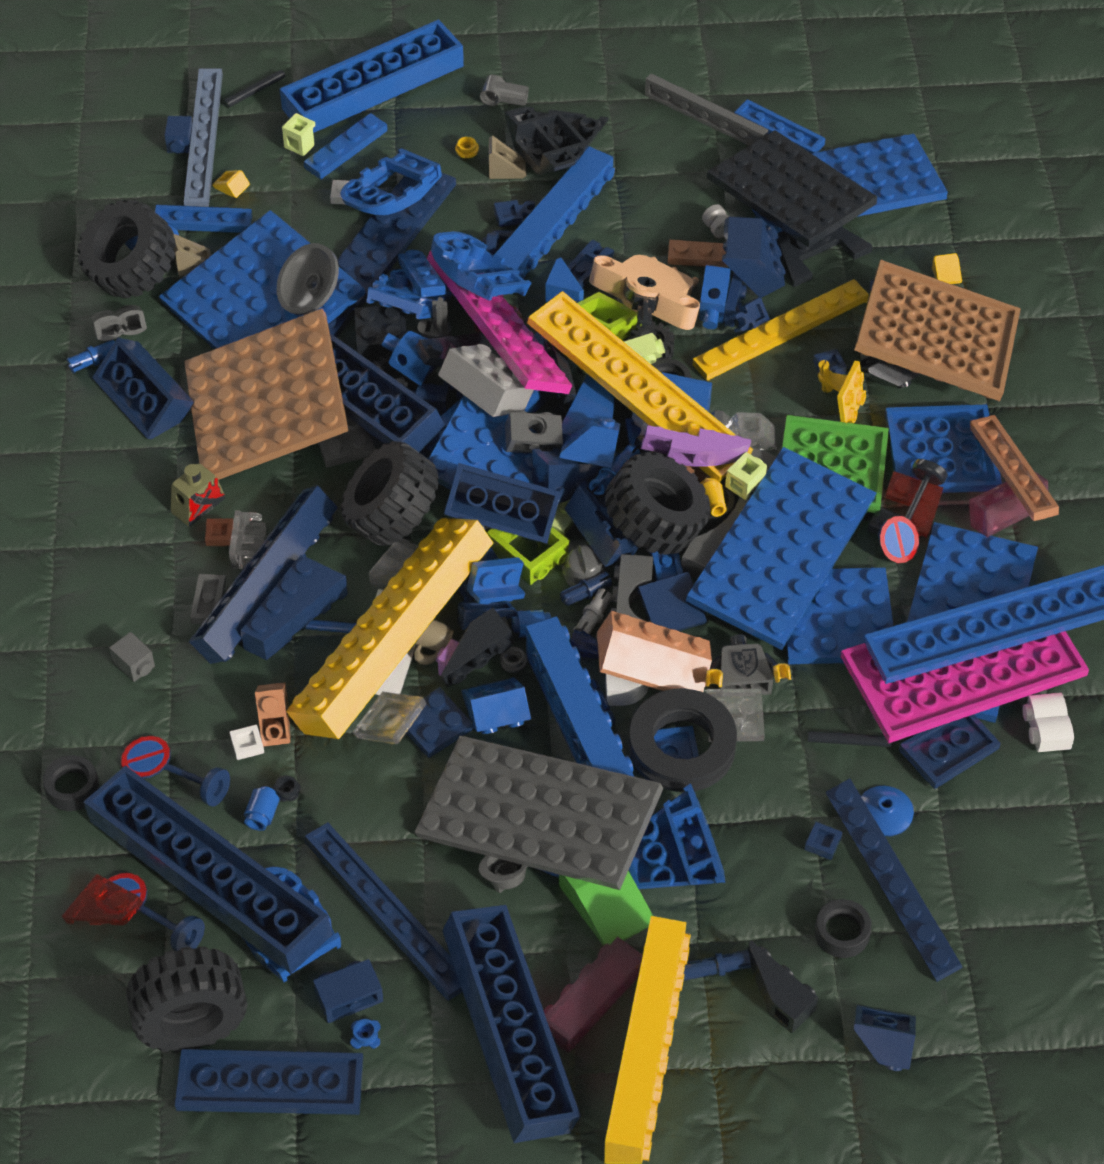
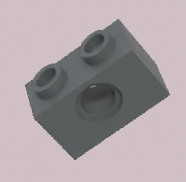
[505,411,563,453]

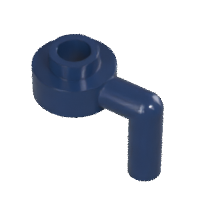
[482,230,515,255]

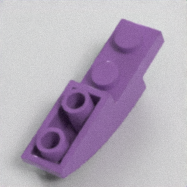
[641,425,751,467]

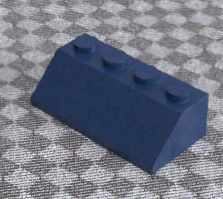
[93,338,194,439]
[444,463,562,544]

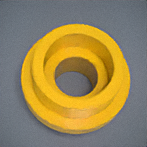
[455,137,479,158]

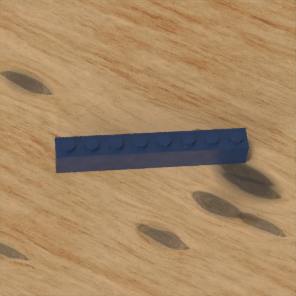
[189,486,338,664]

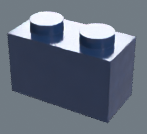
[313,959,384,1023]

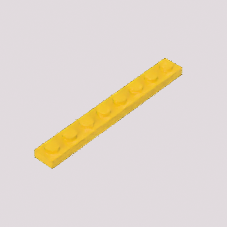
[692,279,869,381]

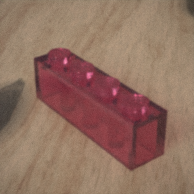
[544,936,643,1053]

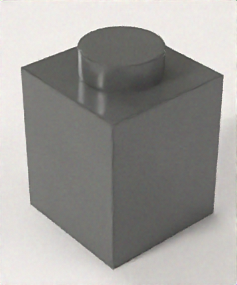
[110,632,155,682]

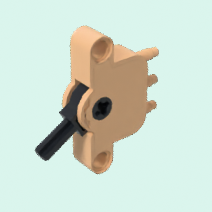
[589,255,700,330]

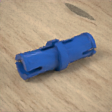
[66,340,115,373]

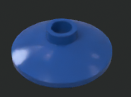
[861,786,914,836]

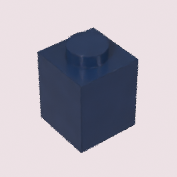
[165,116,193,153]

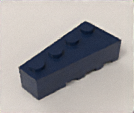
[241,555,348,660]

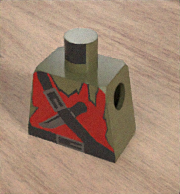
[171,464,226,527]

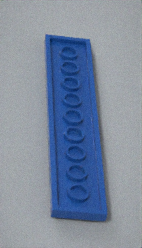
[864,565,1104,684]

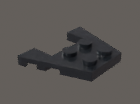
[776,227,873,287]

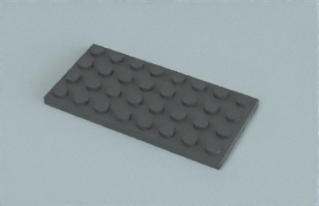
[414,736,663,890]

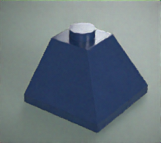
[854,1005,916,1071]

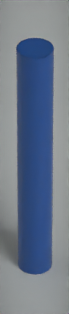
[306,620,357,633]

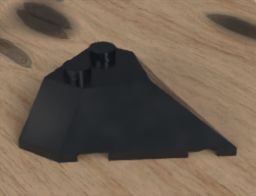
[505,106,609,176]

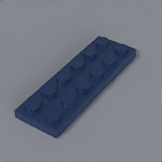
[175,1049,364,1115]

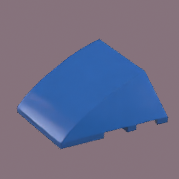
[629,783,725,889]

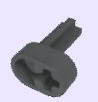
[417,297,452,339]

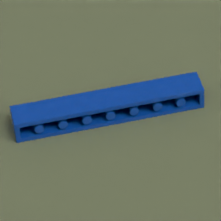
[494,146,615,279]

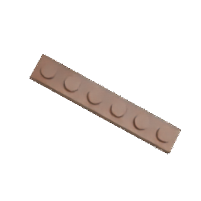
[970,415,1059,521]

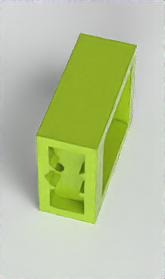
[577,292,637,341]
[486,527,569,585]

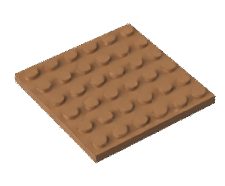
[854,260,1021,401]
[184,309,348,480]

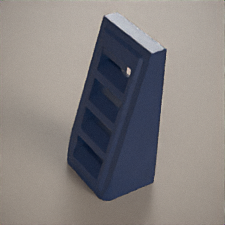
[457,602,517,630]

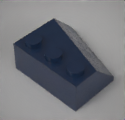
[722,217,785,298]

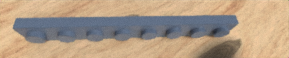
[184,69,223,207]

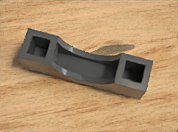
[611,554,653,621]

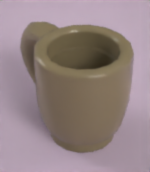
[414,620,454,665]

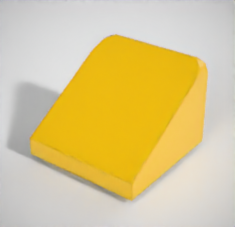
[212,170,249,198]
[932,253,962,284]

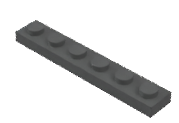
[645,74,768,146]

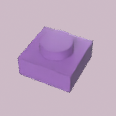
[436,639,459,675]

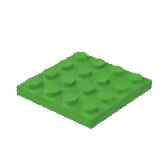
[782,415,889,513]

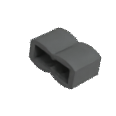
[91,305,147,341]

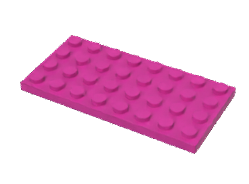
[841,631,1089,743]

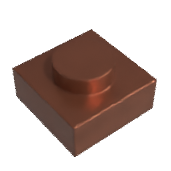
[205,518,234,546]

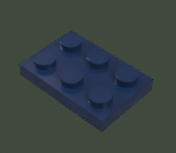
[899,714,1001,790]

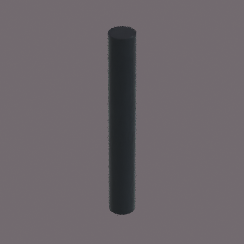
[224,69,285,108]
[808,731,892,747]

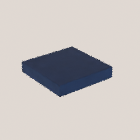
[637,572,707,631]

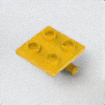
[818,360,866,423]

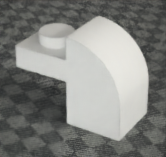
[605,674,649,706]

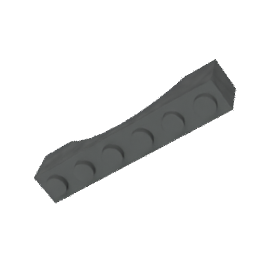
[681,446,777,579]

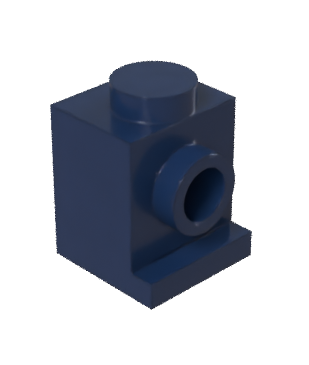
[412,381,450,416]

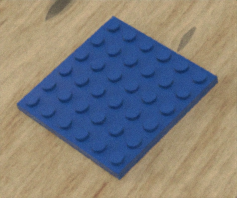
[159,210,366,349]

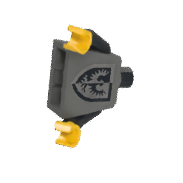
[705,634,791,698]

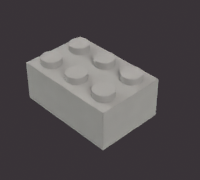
[438,344,534,417]

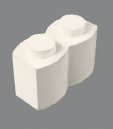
[1023,693,1074,752]

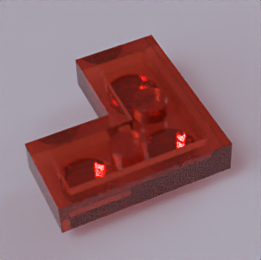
[885,471,943,537]

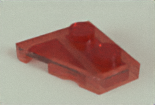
[62,874,143,925]

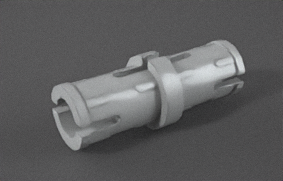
[573,589,612,640]

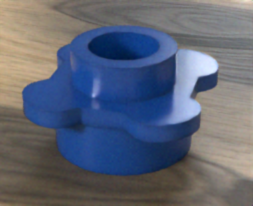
[350,1019,381,1049]

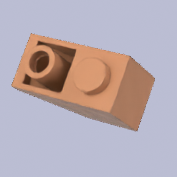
[255,682,291,746]

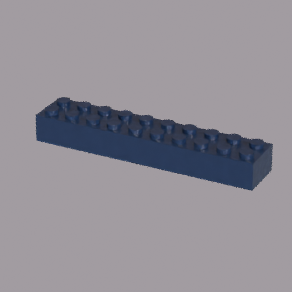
[84,765,333,974]

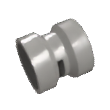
[702,205,730,238]

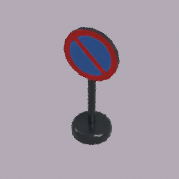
[878,459,948,563]

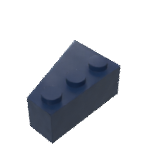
[564,481,639,567]

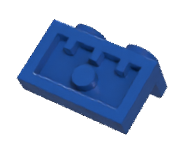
[466,557,525,604]

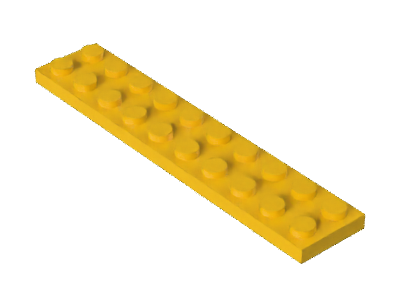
[527,291,753,482]

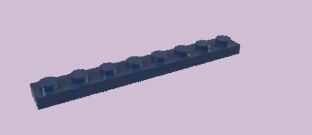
[826,779,963,982]
[304,822,463,1001]

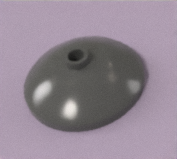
[277,243,339,315]

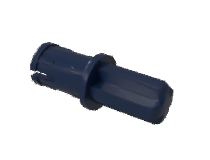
[560,571,612,606]

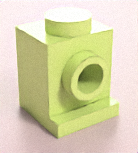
[282,113,315,156]
[624,333,665,364]
[725,452,767,500]

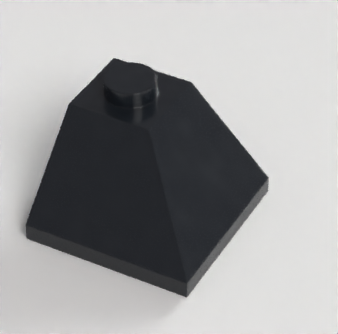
[846,356,919,389]

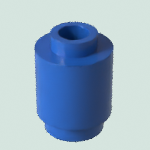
[511,610,551,638]
[244,786,280,831]

